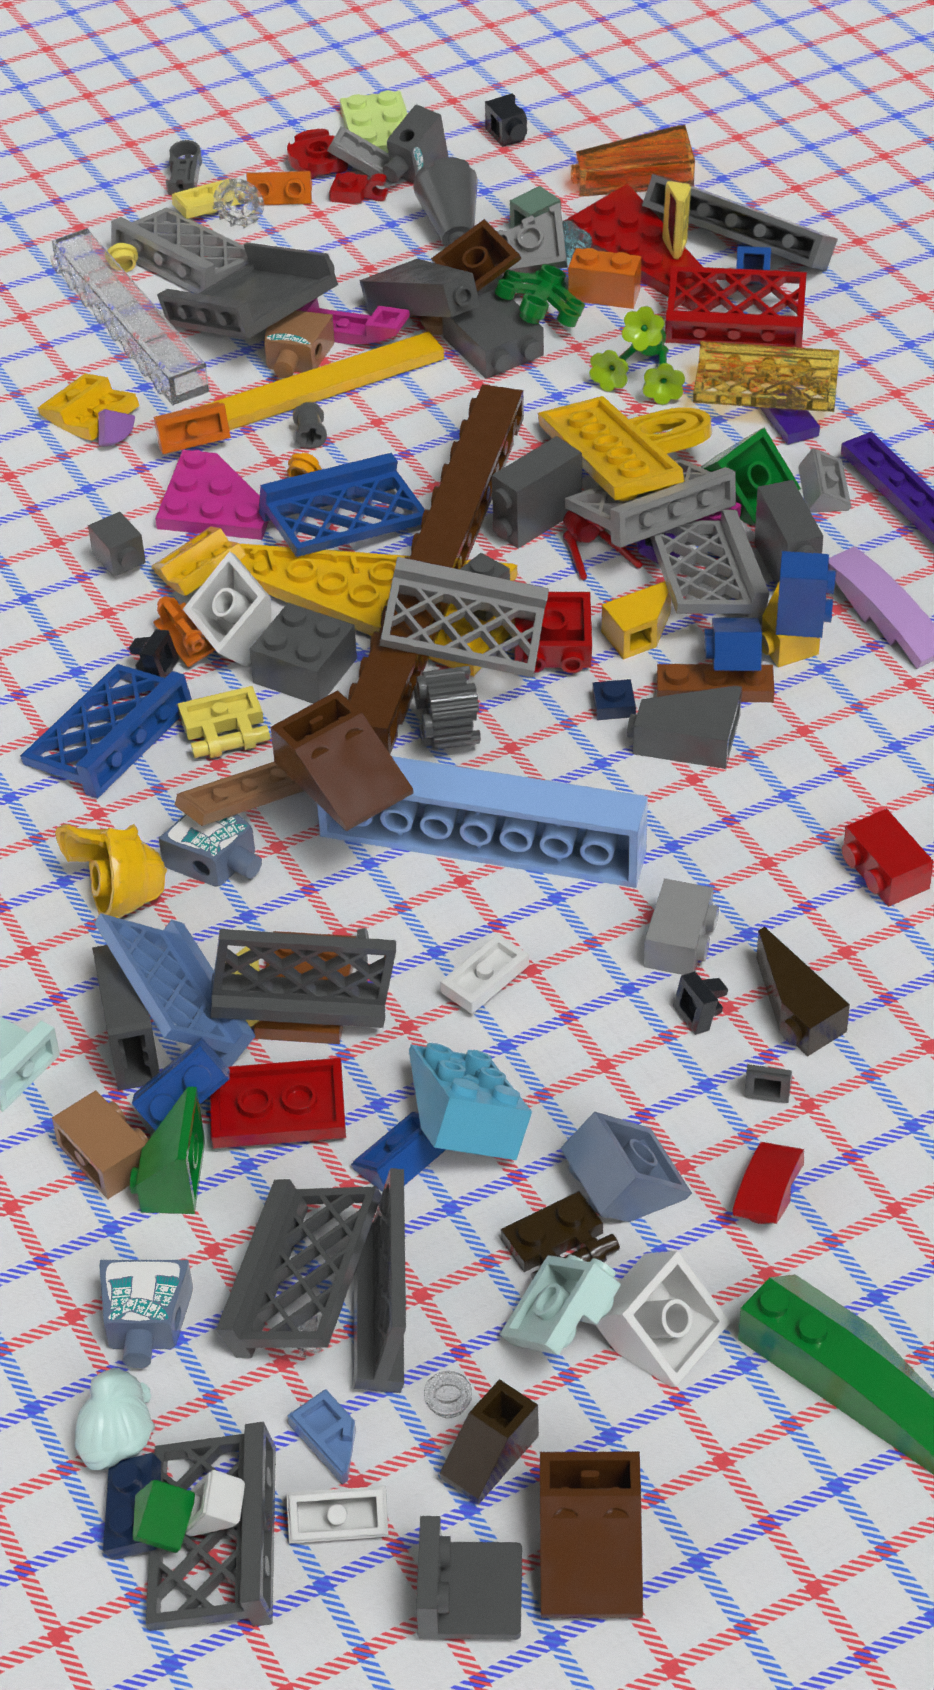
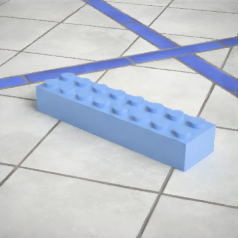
[317,756,648,888]

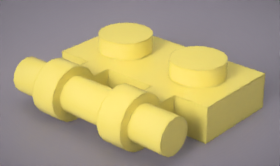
[177,686,270,759]

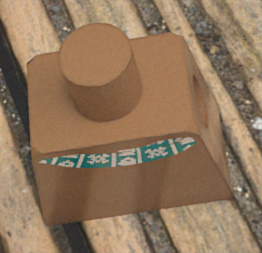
[264,311,335,378]

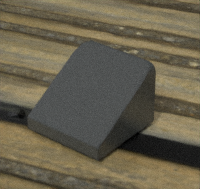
[745,1064,792,1103]

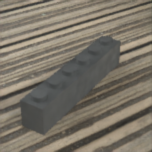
[642,174,838,271]

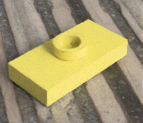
[172,179,244,219]

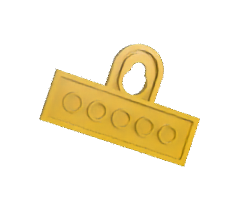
[538,396,712,501]

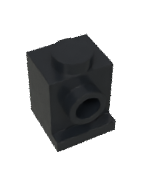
[485,93,527,147]

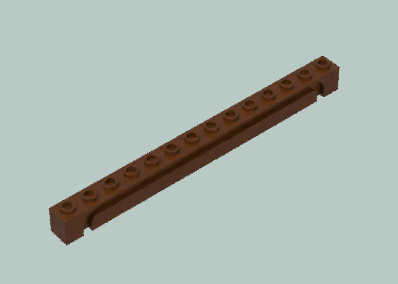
[348,384,524,754]

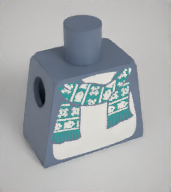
[159,814,262,887]
[99,1260,193,1368]

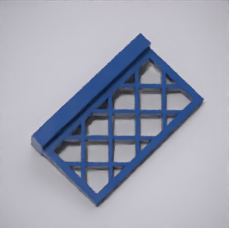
[259,452,425,557]
[20,664,192,799]

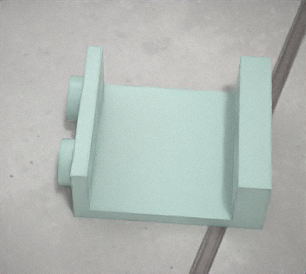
[0,1016,60,1112]

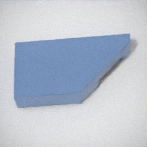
[287,1389,356,1485]

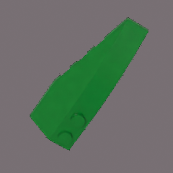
[738,1274,934,1475]

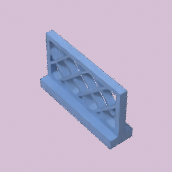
[94,913,255,1067]

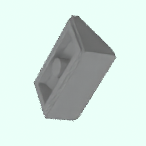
[798,448,851,512]

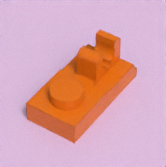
[153,402,231,454]

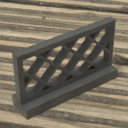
[210,929,396,1028]
[354,1168,406,1393]
[216,1179,382,1358]
[146,1422,276,1631]

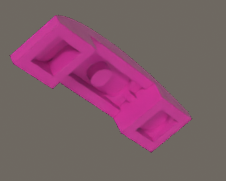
[296,298,410,344]

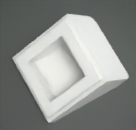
[185,1470,245,1536]

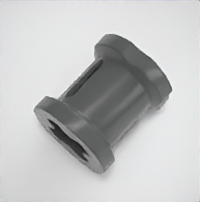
[293,402,327,449]

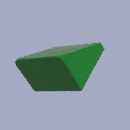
[133,1480,195,1553]

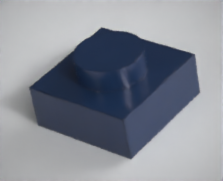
[592,679,636,720]

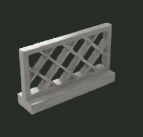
[111,207,249,294]
[565,458,736,548]
[650,510,769,625]
[379,557,549,678]

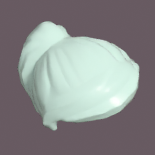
[75,1368,155,1470]

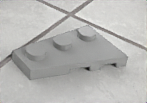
[497,203,568,278]

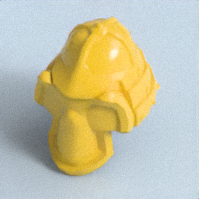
[55,824,167,918]

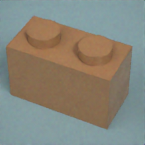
[52,1090,148,1199]

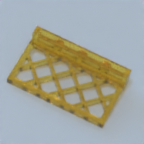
[693,341,840,412]

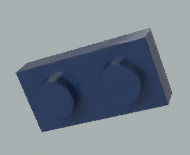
[103,1453,162,1560]

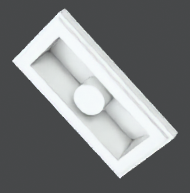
[286,1486,389,1544]

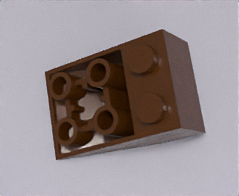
[270,690,414,831]
[540,1451,643,1618]

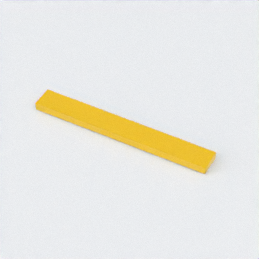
[202,331,444,430]

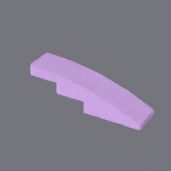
[828,546,934,669]

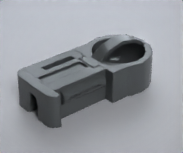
[166,140,202,195]

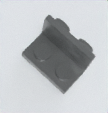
[416,1516,522,1640]

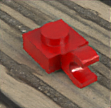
[329,172,388,204]

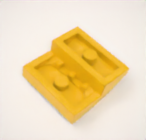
[38,373,140,441]
[151,526,246,596]

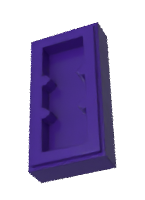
[757,386,820,445]

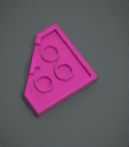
[155,450,269,540]

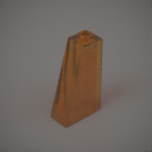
[570,125,695,197]

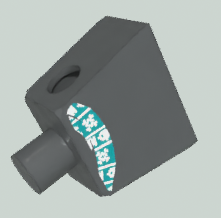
[383,104,449,184]

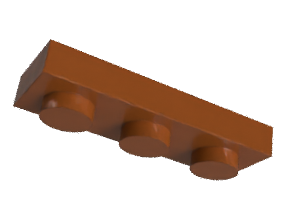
[657,664,775,703]

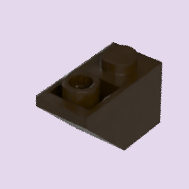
[440,1379,539,1504]

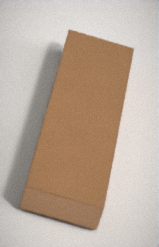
[175,762,304,826]

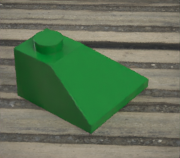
[701,427,801,525]
[130,1087,205,1214]

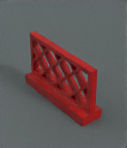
[665,266,807,350]

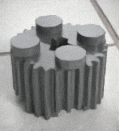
[414,666,481,750]

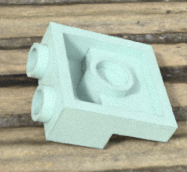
[499,1254,621,1355]

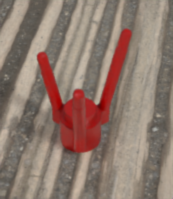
[562,510,642,580]

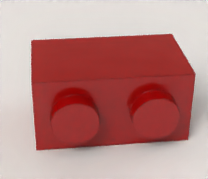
[842,808,934,907]

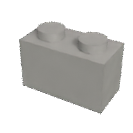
[644,878,719,975]

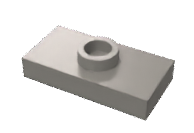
[327,126,390,177]

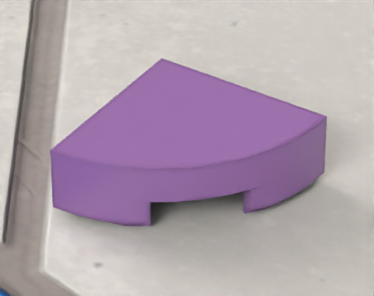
[98,409,135,447]

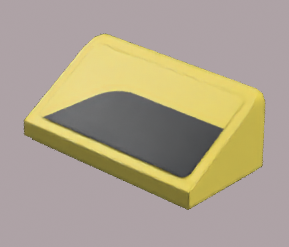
[662,181,691,259]

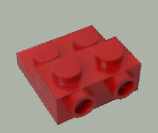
[514,592,592,673]

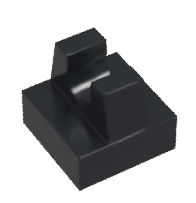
[129,629,179,678]
[673,971,728,1035]

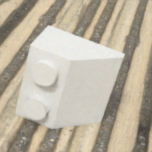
[183,551,271,667]
[596,1251,730,1387]

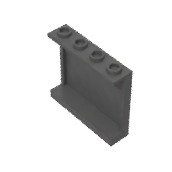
[157,242,338,339]

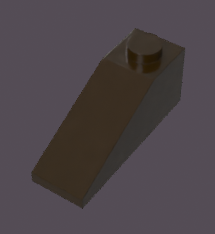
[756,927,850,1057]

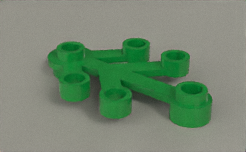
[494,264,585,328]

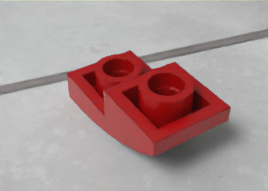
[733,1142,804,1224]

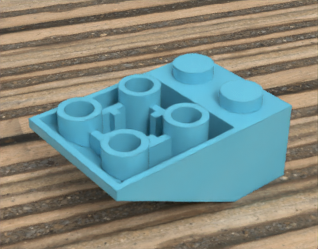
[409,1043,532,1160]

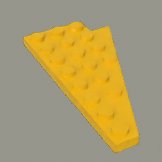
[240,544,518,677]

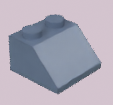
[560,1112,692,1222]

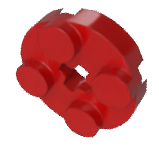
[287,129,348,179]

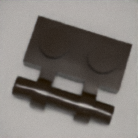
[501,1191,620,1280]

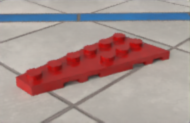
[562,183,724,311]

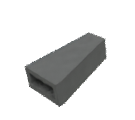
[359,259,481,317]
[92,945,160,1091]

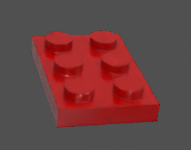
[210,1058,346,1149]

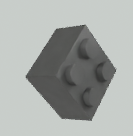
[249,603,357,704]

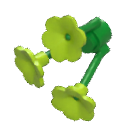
[589,306,685,405]

